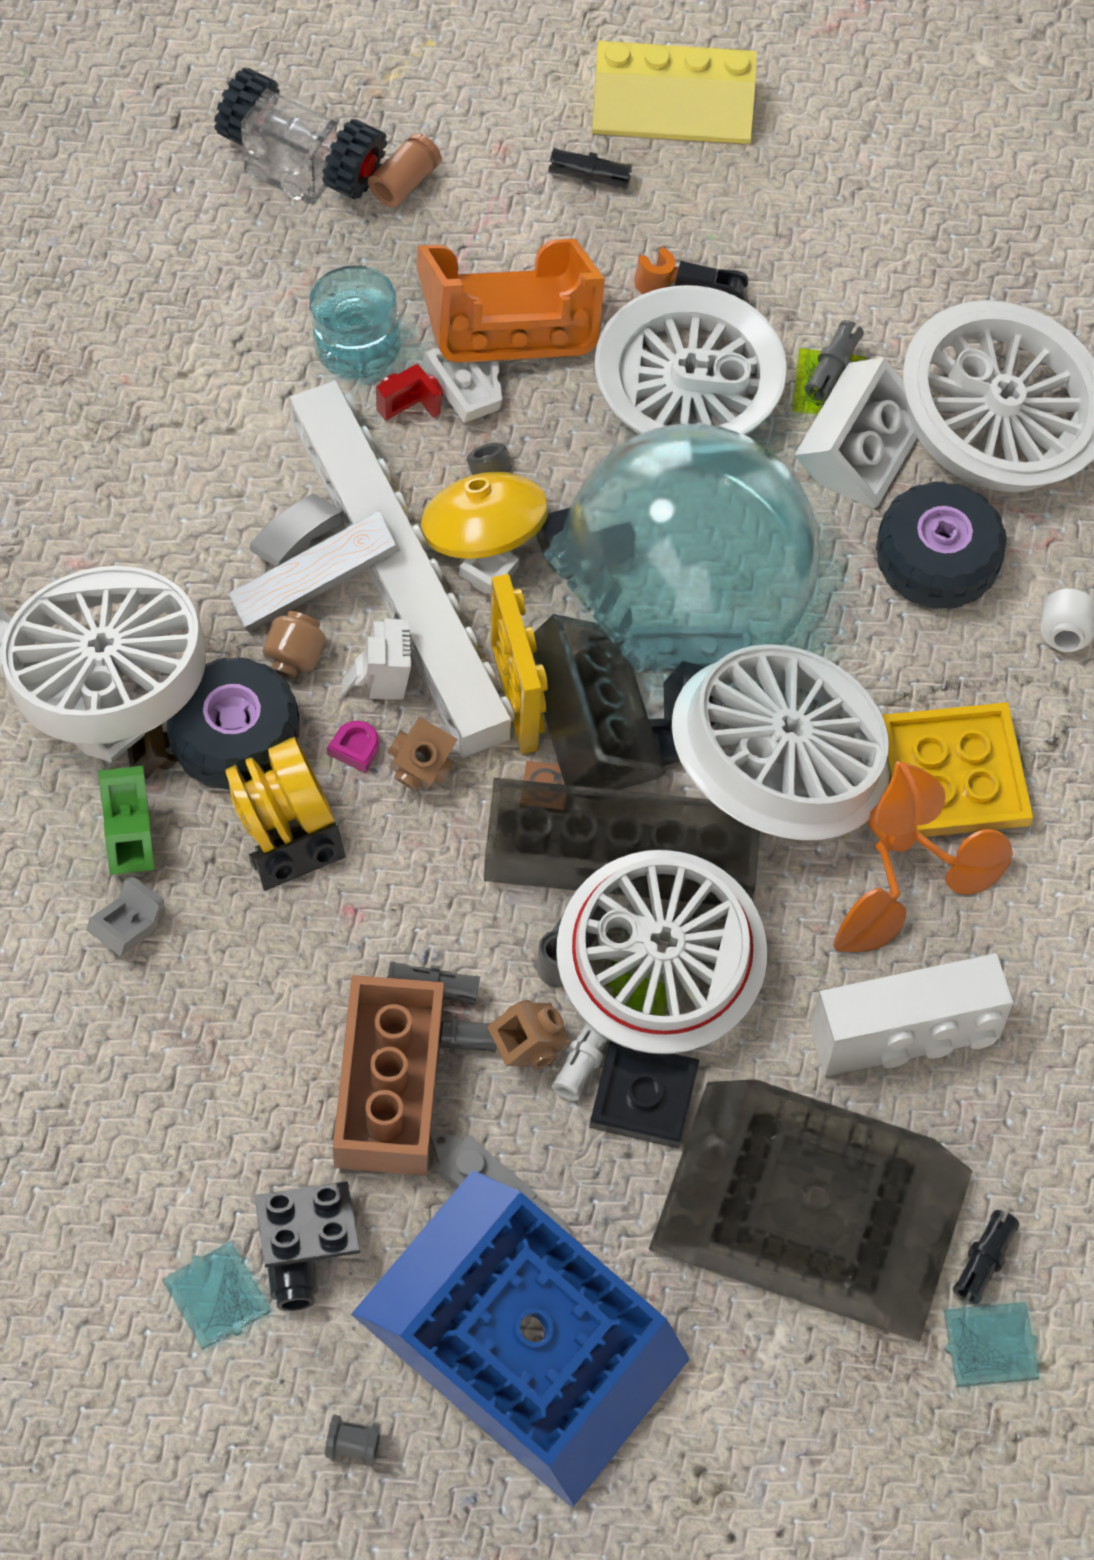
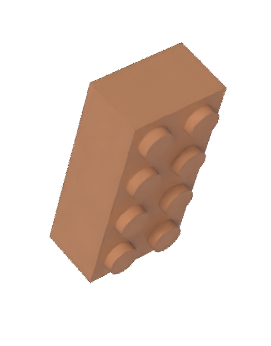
[333,975,444,1176]

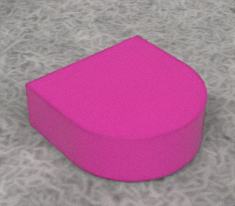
[327,721,379,773]

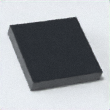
[589,1041,700,1149]

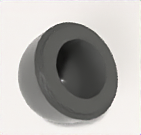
[466,443,511,475]

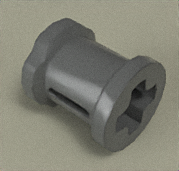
[325,1414,382,1467]

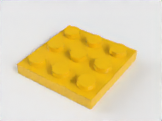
[490,574,548,754]
[882,702,1033,837]

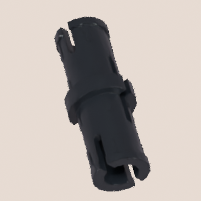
[548,147,633,190]
[953,1210,1020,1304]

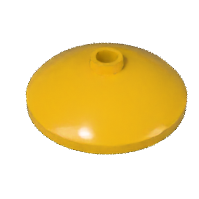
[421,472,548,559]

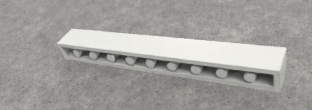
[289,380,515,758]

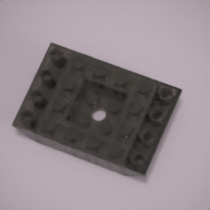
[649,1079,973,1342]

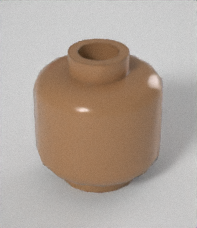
[262,611,326,679]

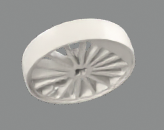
[1,566,206,744]

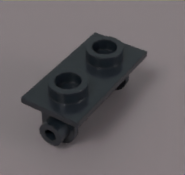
[248,823,346,891]

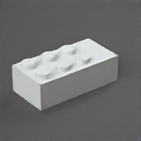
[810,953,1013,1077]

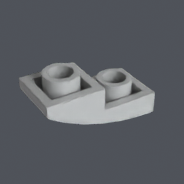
[250,493,343,567]

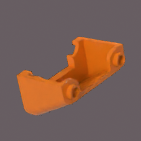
[417,238,605,363]

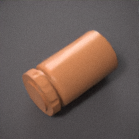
[368,133,442,208]

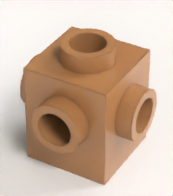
[387,717,458,791]
[487,1000,571,1069]

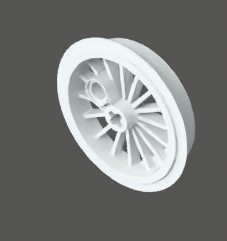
[903,300,1094,492]
[672,644,890,840]

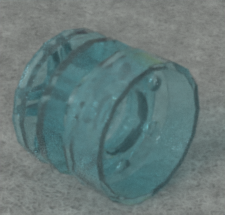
[309,265,401,378]

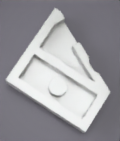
[422,347,502,423]

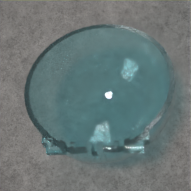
[543,423,820,674]

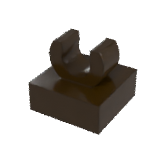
[127,724,178,779]

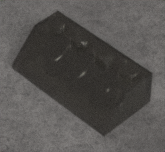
[532,614,666,795]

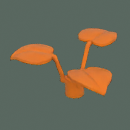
[833,761,1014,952]

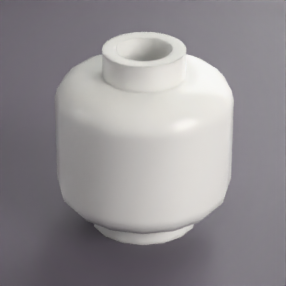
[1040,588,1094,652]

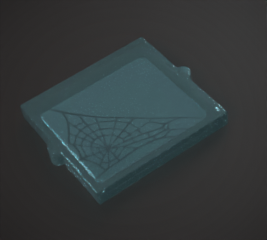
[162,1241,272,1351]
[943,1302,1040,1388]

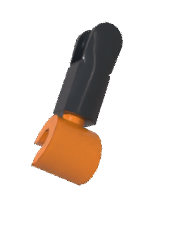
[634,246,749,301]

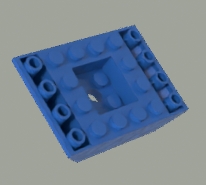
[351,1170,690,1508]

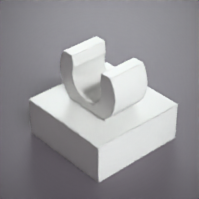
[459,551,519,596]

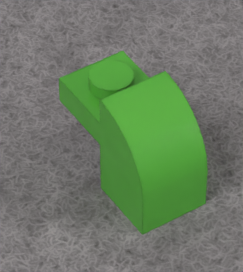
[98,766,155,875]

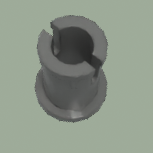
[440,1016,496,1053]

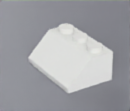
[794,357,917,508]

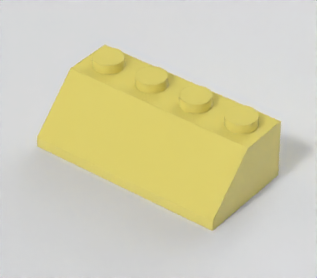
[592,41,757,144]

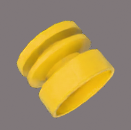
[225,737,335,853]

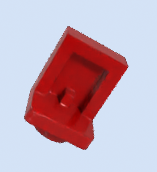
[376,363,443,421]

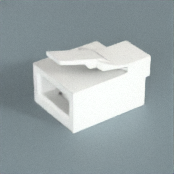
[342,618,411,700]

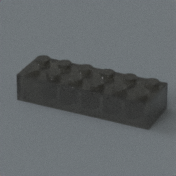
[484,777,760,905]

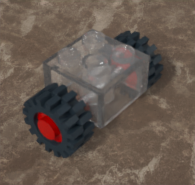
[214,67,387,206]

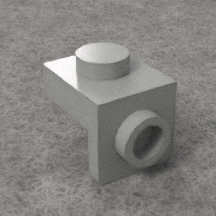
[86,876,164,956]

